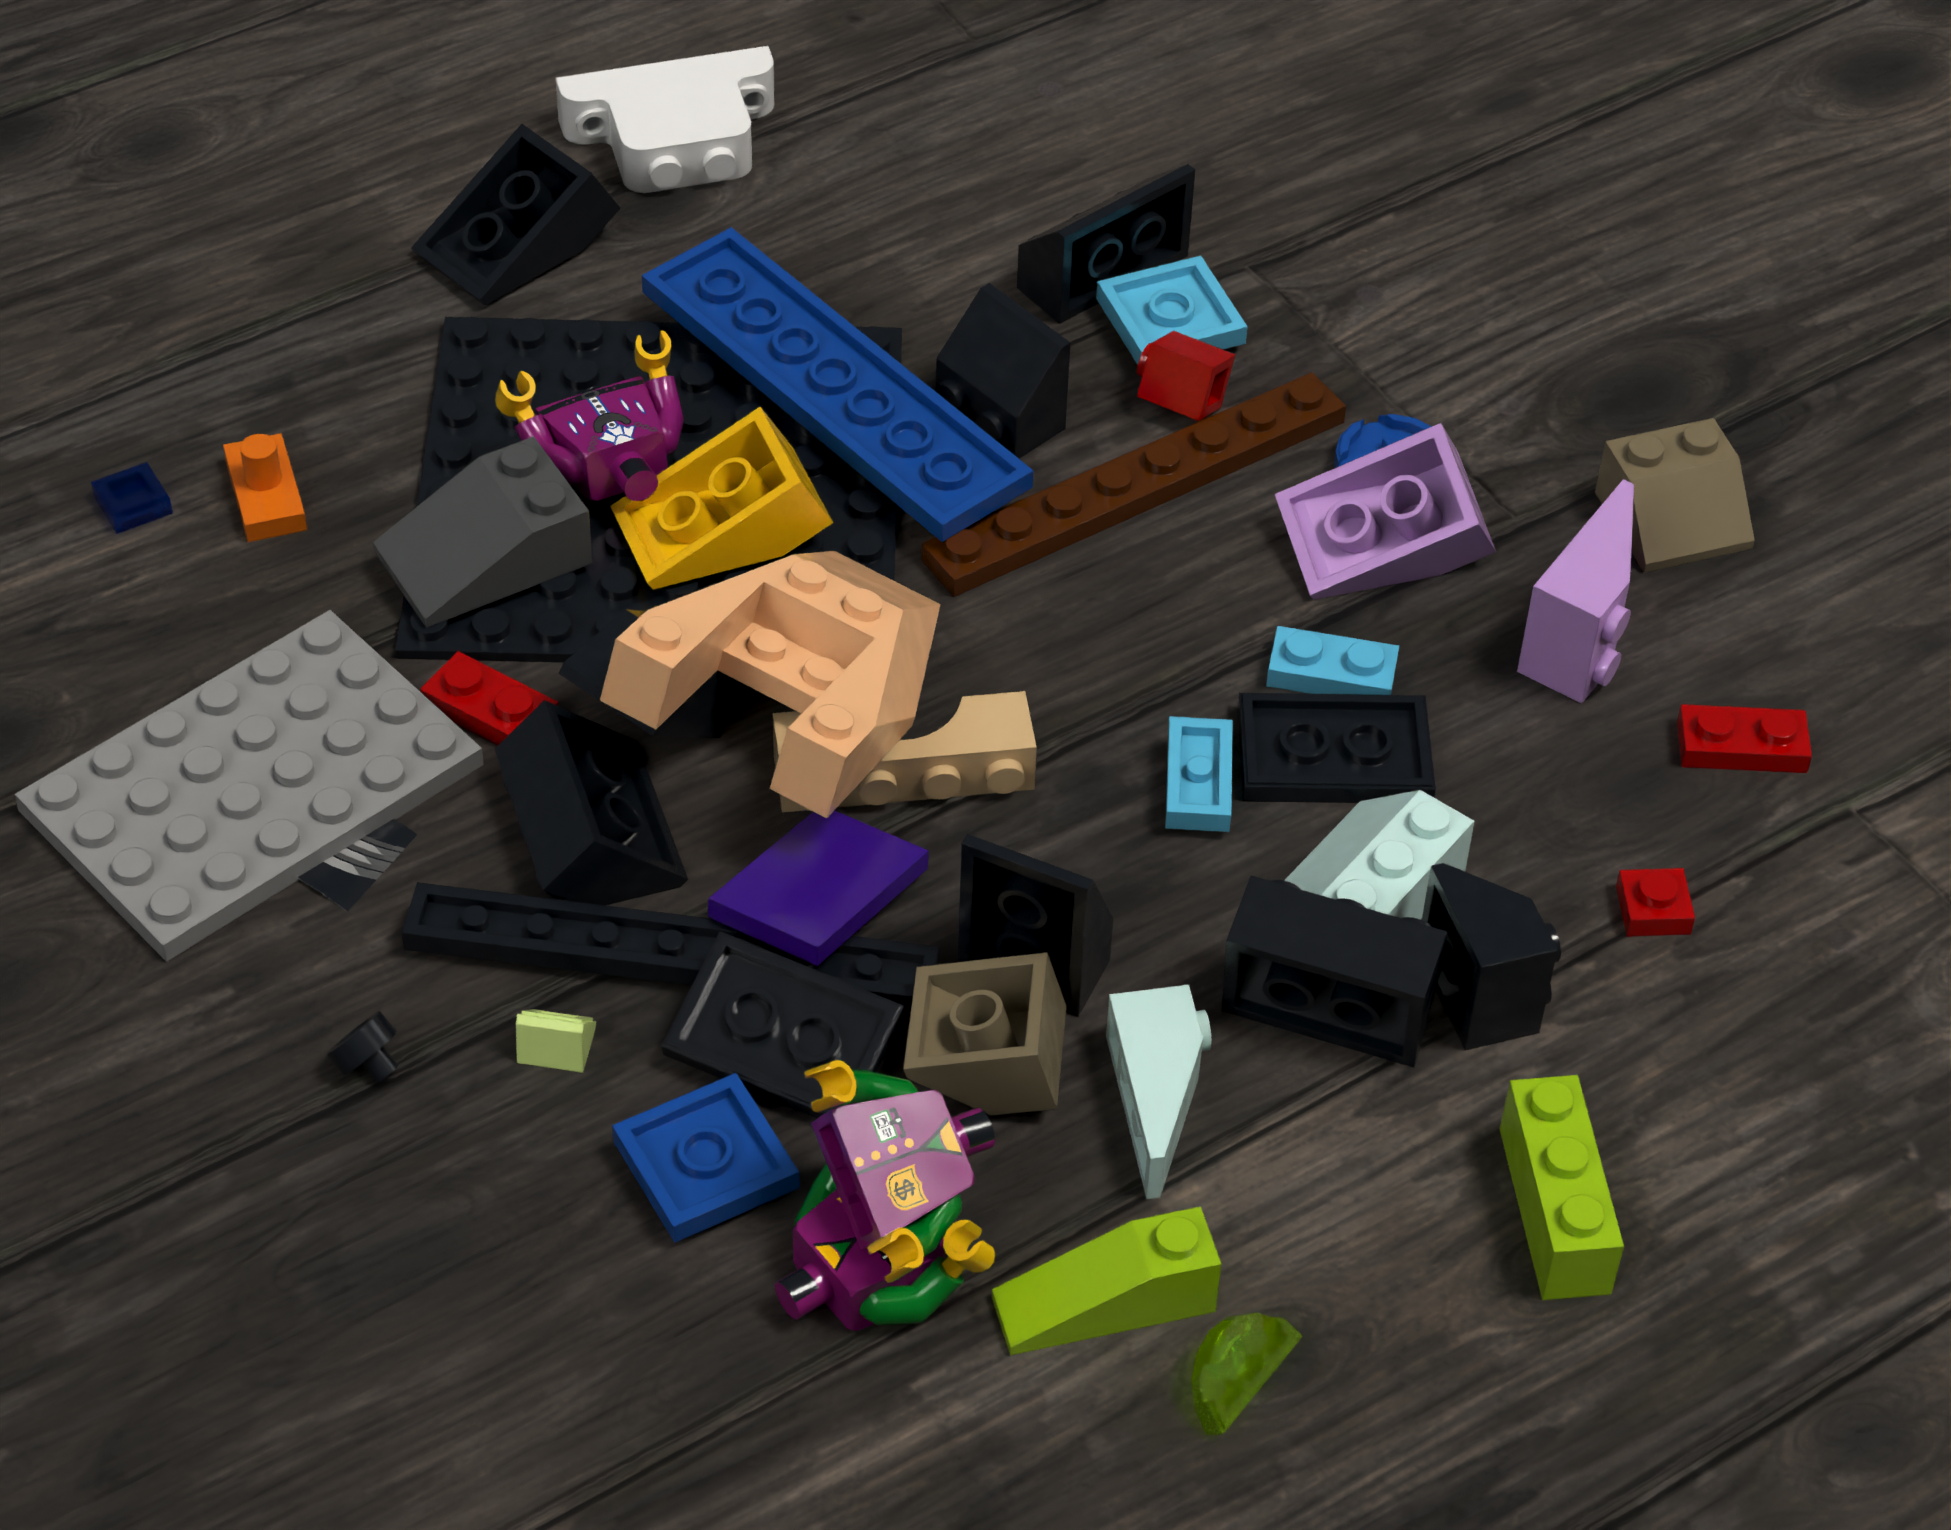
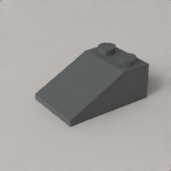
[373,436,593,628]

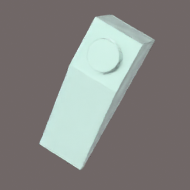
[1106,985,1211,1199]

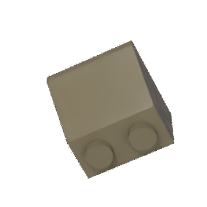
[1595,418,1755,573]
[903,952,1066,1115]

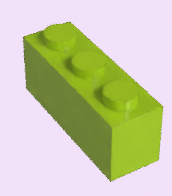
[1500,1075,1624,1300]

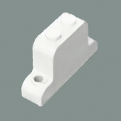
[555,46,774,193]

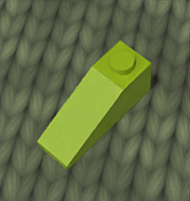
[992,1206,1222,1356]

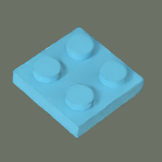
[1096,255,1248,365]

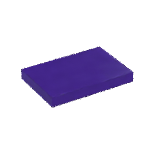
[708,810,929,966]

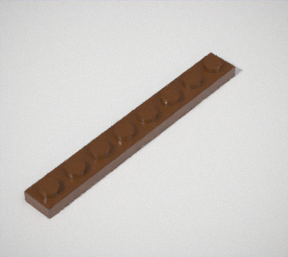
[921,372,1346,597]

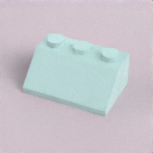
[1284,790,1474,920]

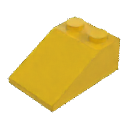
[610,407,833,590]

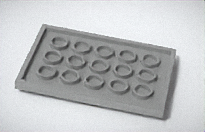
[14,610,484,962]

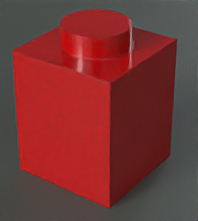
[1137,331,1236,421]

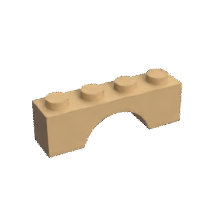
[773,691,1037,813]

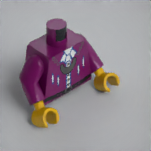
[495,330,684,501]

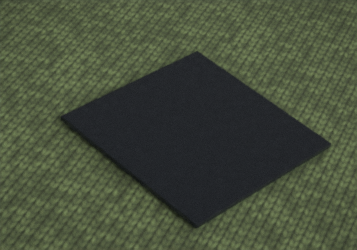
[396,317,902,663]

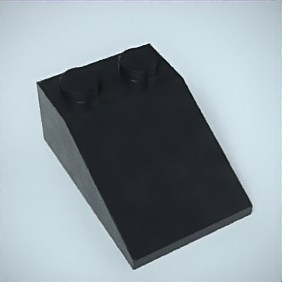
[411,124,621,305]
[958,834,1113,1017]

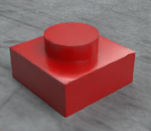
[1616,868,1695,937]

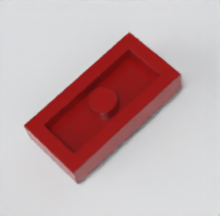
[420,651,559,745]
[1677,704,1812,773]

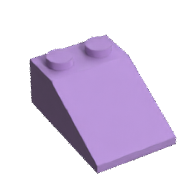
[1275,423,1496,600]
[1517,479,1634,704]

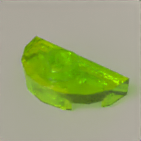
[1191,1312,1303,1435]

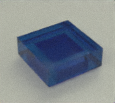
[91,462,173,534]

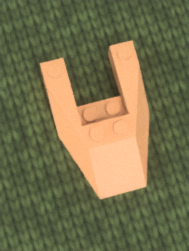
[600,551,941,818]

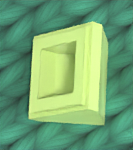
[516,1009,596,1073]

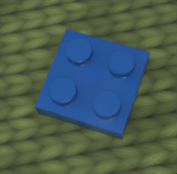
[612,1073,800,1243]

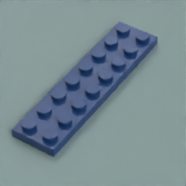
[642,227,1034,542]

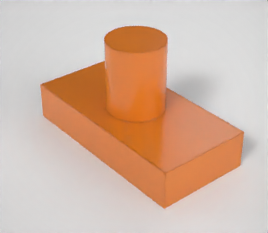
[223,433,307,542]

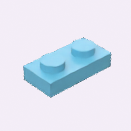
[1266,626,1399,695]
[1165,716,1233,832]

